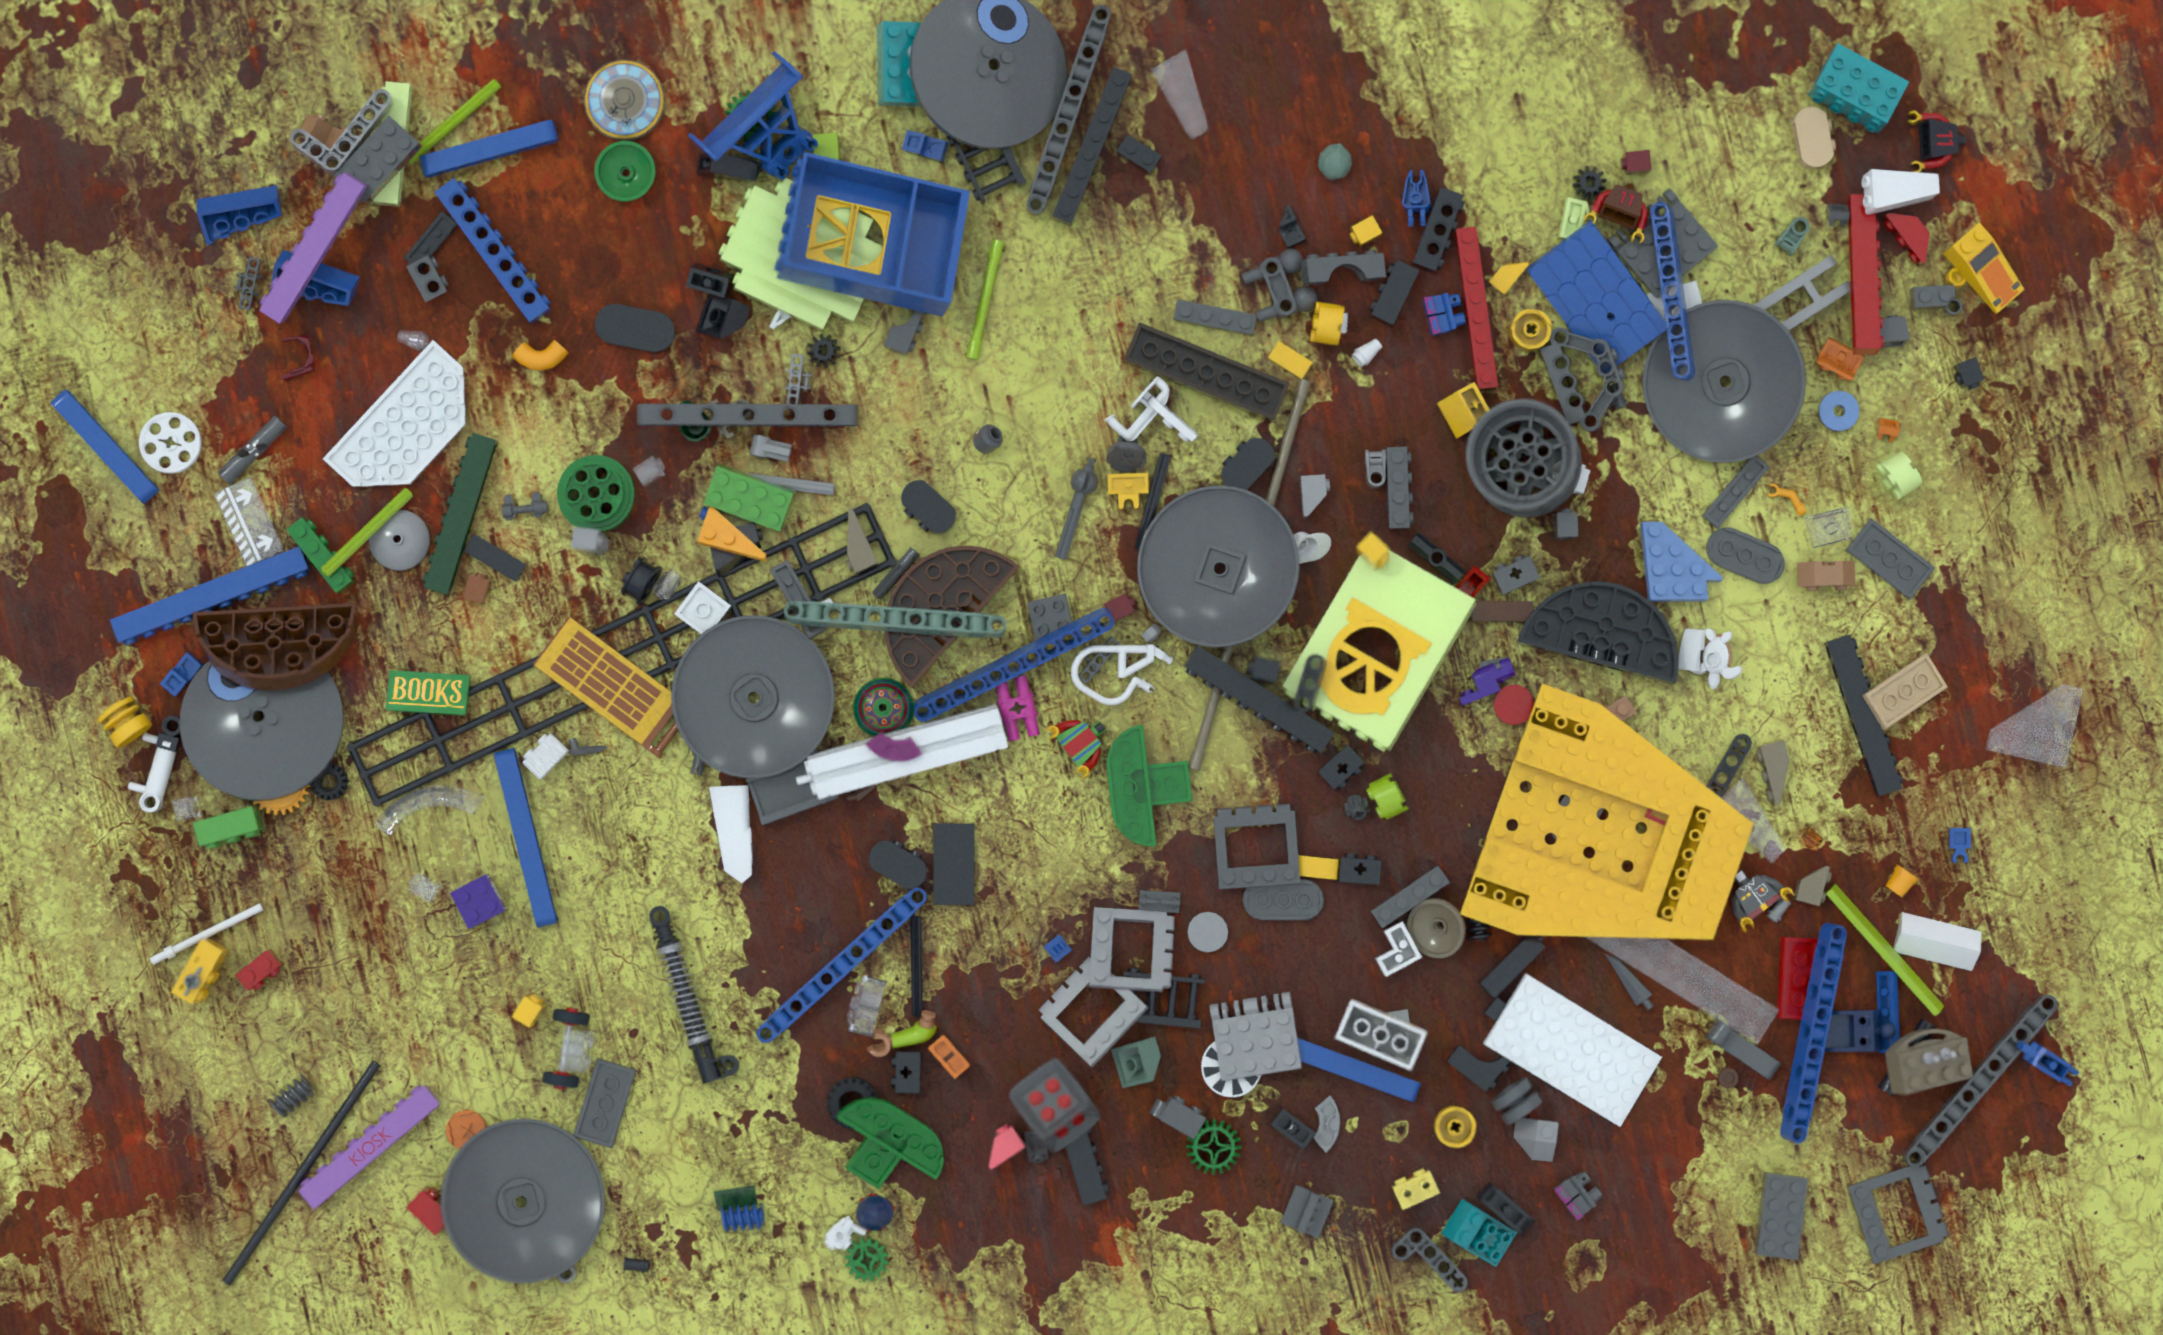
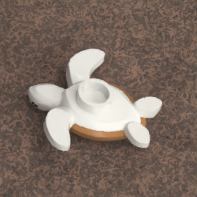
[1690,628,1742,690]

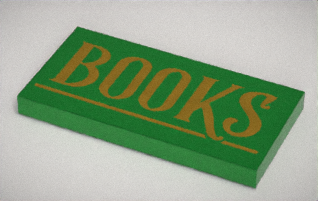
[385,670,471,716]

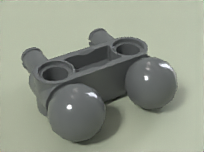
[1242,248,1318,322]

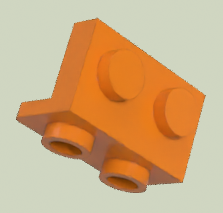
[1816,337,1865,381]

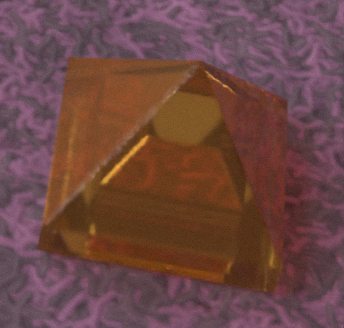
[1801,826,1823,851]

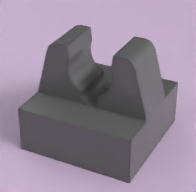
[1826,204,1850,227]

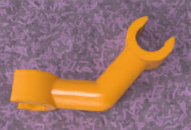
[1767,484,1807,517]

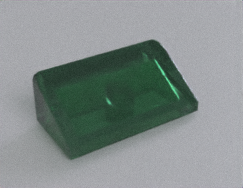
[714,1184,758,1211]

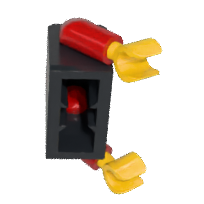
[1908,111,1966,172]

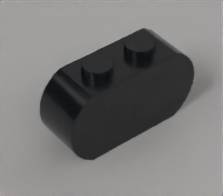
[1221,438,1274,490]
[901,480,956,534]
[869,839,927,889]
[1476,1182,1536,1237]

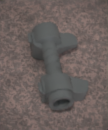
[502,492,548,521]

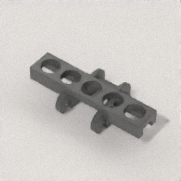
[234,257,262,311]
[1078,636,1120,684]

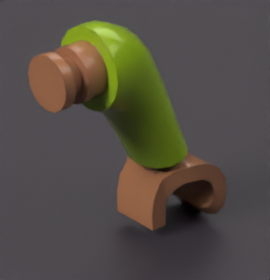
[867,1010,937,1057]

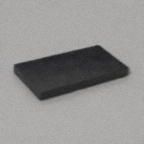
[933,824,975,905]

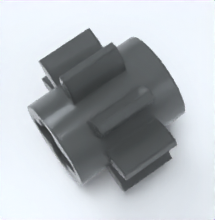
[1344,795,1370,820]

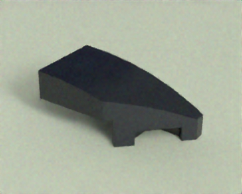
[1279,205,1306,249]

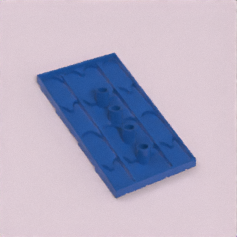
[1526,220,1667,374]

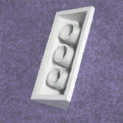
[1893,912,1981,971]

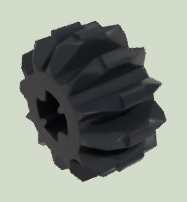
[1572,166,1607,201]
[807,334,841,368]

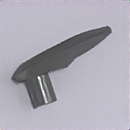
[568,738,607,756]

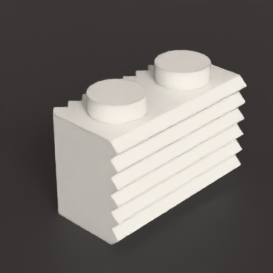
[522,733,569,780]

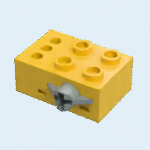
[171,938,230,1004]

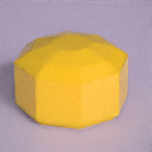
[1945,268,1966,288]

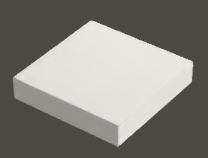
[674,581,731,634]

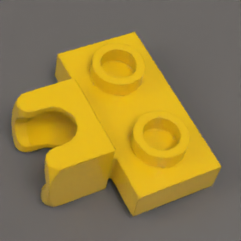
[1107,473,1149,510]

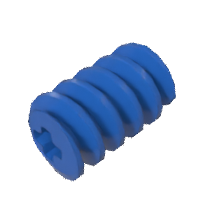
[721,1203,764,1232]

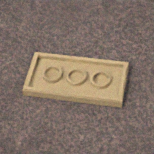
[1862,653,1948,730]

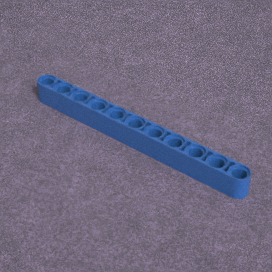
[913,608,1114,722]

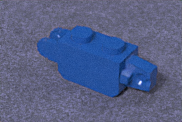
[2016,1040,2079,1086]

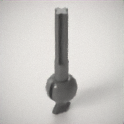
[1055,456,1098,560]

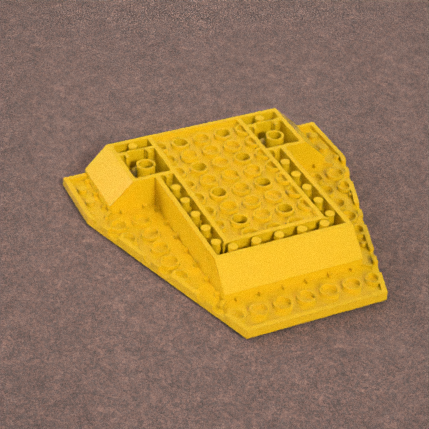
[1460,684,1754,939]

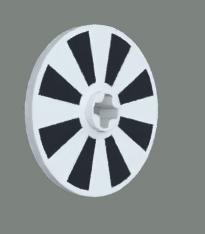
[1201,1041,1261,1097]

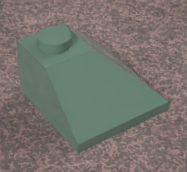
[1111,1037,1161,1088]

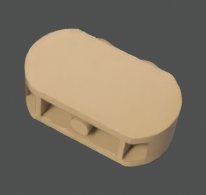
[1791,107,1836,170]

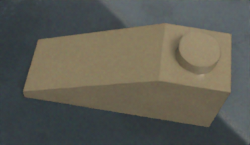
[846,508,878,574]

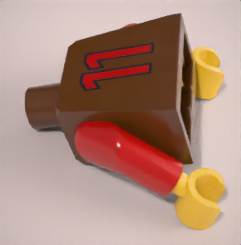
[1584,183,1649,245]

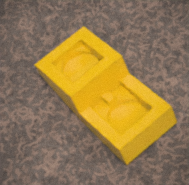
[1298,855,1340,880]

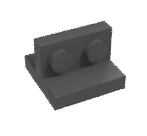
[1280,1185,1334,1238]

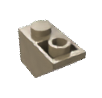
[1793,866,1832,906]

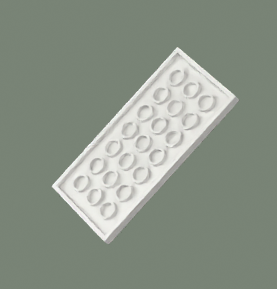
[1483,974,1662,1127]

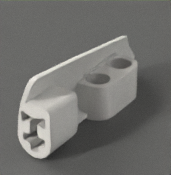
[709,785,753,883]

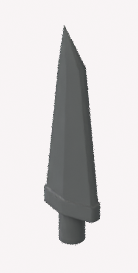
[1605,954,1654,1010]

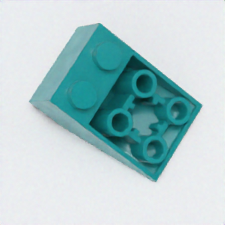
[1441,1199,1517,1267]

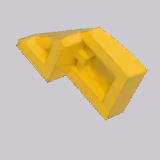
[1489,261,1530,295]

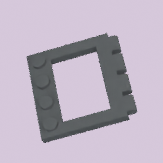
[1214,803,1300,890]
[1847,1165,1949,1264]

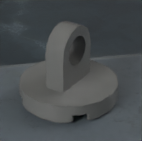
[1106,436,1147,472]

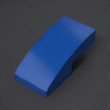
[902,130,949,162]
[160,651,204,697]

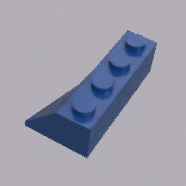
[197,185,282,245]
[270,250,359,306]

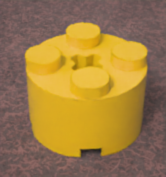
[1310,301,1344,345]
[1509,309,1552,352]
[1434,1106,1476,1148]

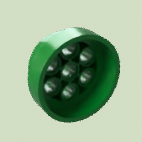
[557,455,636,533]

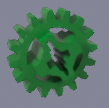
[845,1237,889,1282]

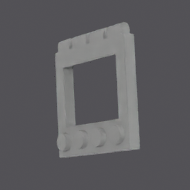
[1089,907,1175,992]
[1039,957,1148,1067]

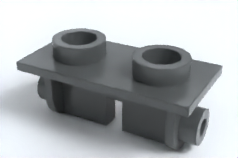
[1139,890,1180,913]

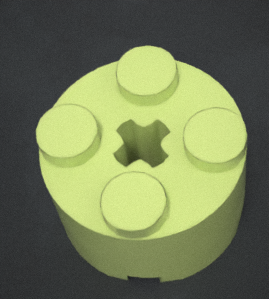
[1876,451,1923,500]

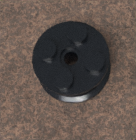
[621,557,662,605]

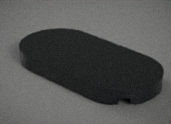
[595,304,675,353]

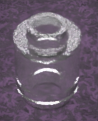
[653,569,681,600]

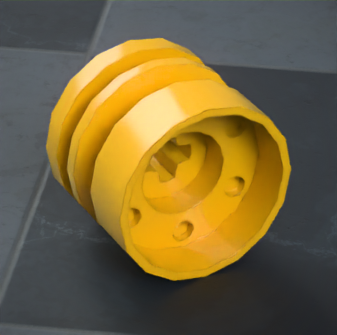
[97,696,152,749]

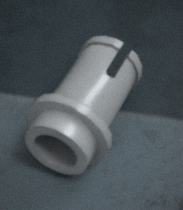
[1767,896,1791,923]

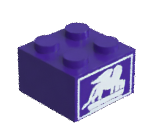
[450,874,507,929]

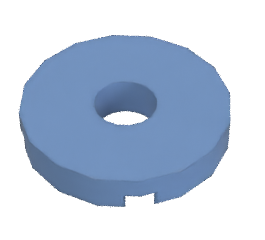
[1818,391,1859,431]

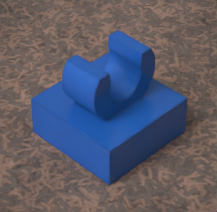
[1044,934,1072,962]

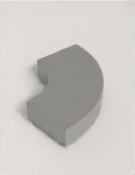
[1313,1095,1340,1152]

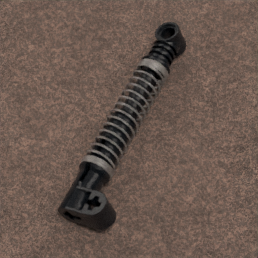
[649,906,739,1084]

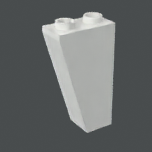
[1862,169,1940,215]

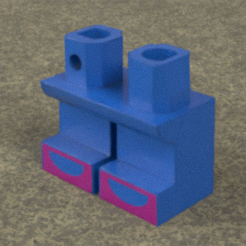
[1422,293,1466,337]

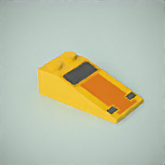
[1943,222,2024,314]

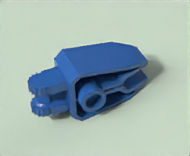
[1402,170,1432,227]

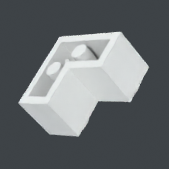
[1375,921,1422,977]

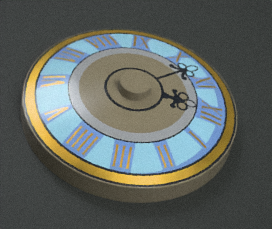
[584,60,665,141]

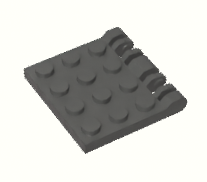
[1607,188,1718,298]

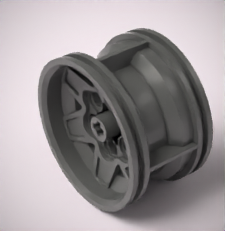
[1466,399,1582,518]

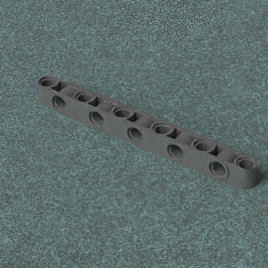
[1027,5,1111,216]
[637,404,858,427]
[1903,994,2058,1167]

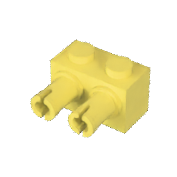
[1391,1168,1440,1210]

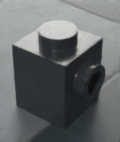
[1953,357,1984,390]

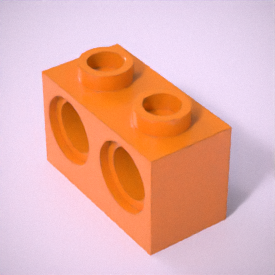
[928,1034,971,1079]

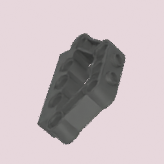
[1541,327,1626,431]

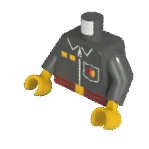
[1731,870,1795,932]

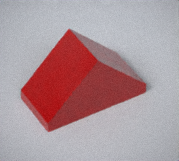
[1455,566,1490,598]

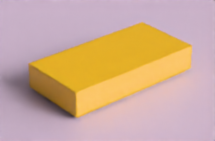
[1268,341,1313,379]

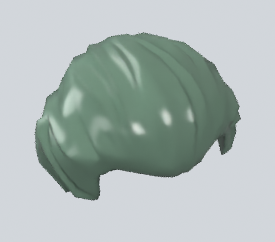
[1318,144,1352,180]

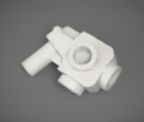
[824,1216,867,1251]

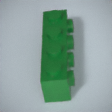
[286,517,355,595]

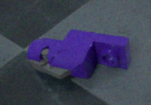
[1458,657,1515,706]

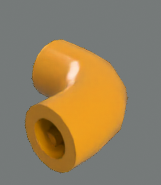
[512,340,569,371]

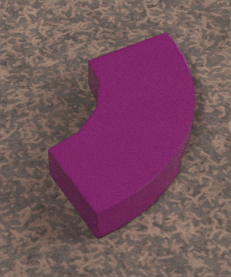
[865,732,922,761]

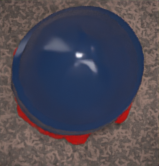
[856,1194,895,1231]

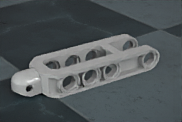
[1754,255,1850,330]

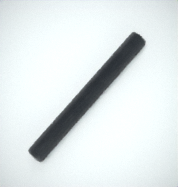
[1134,453,1171,551]
[910,916,923,1017]

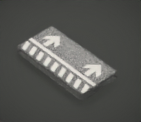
[213,477,284,567]

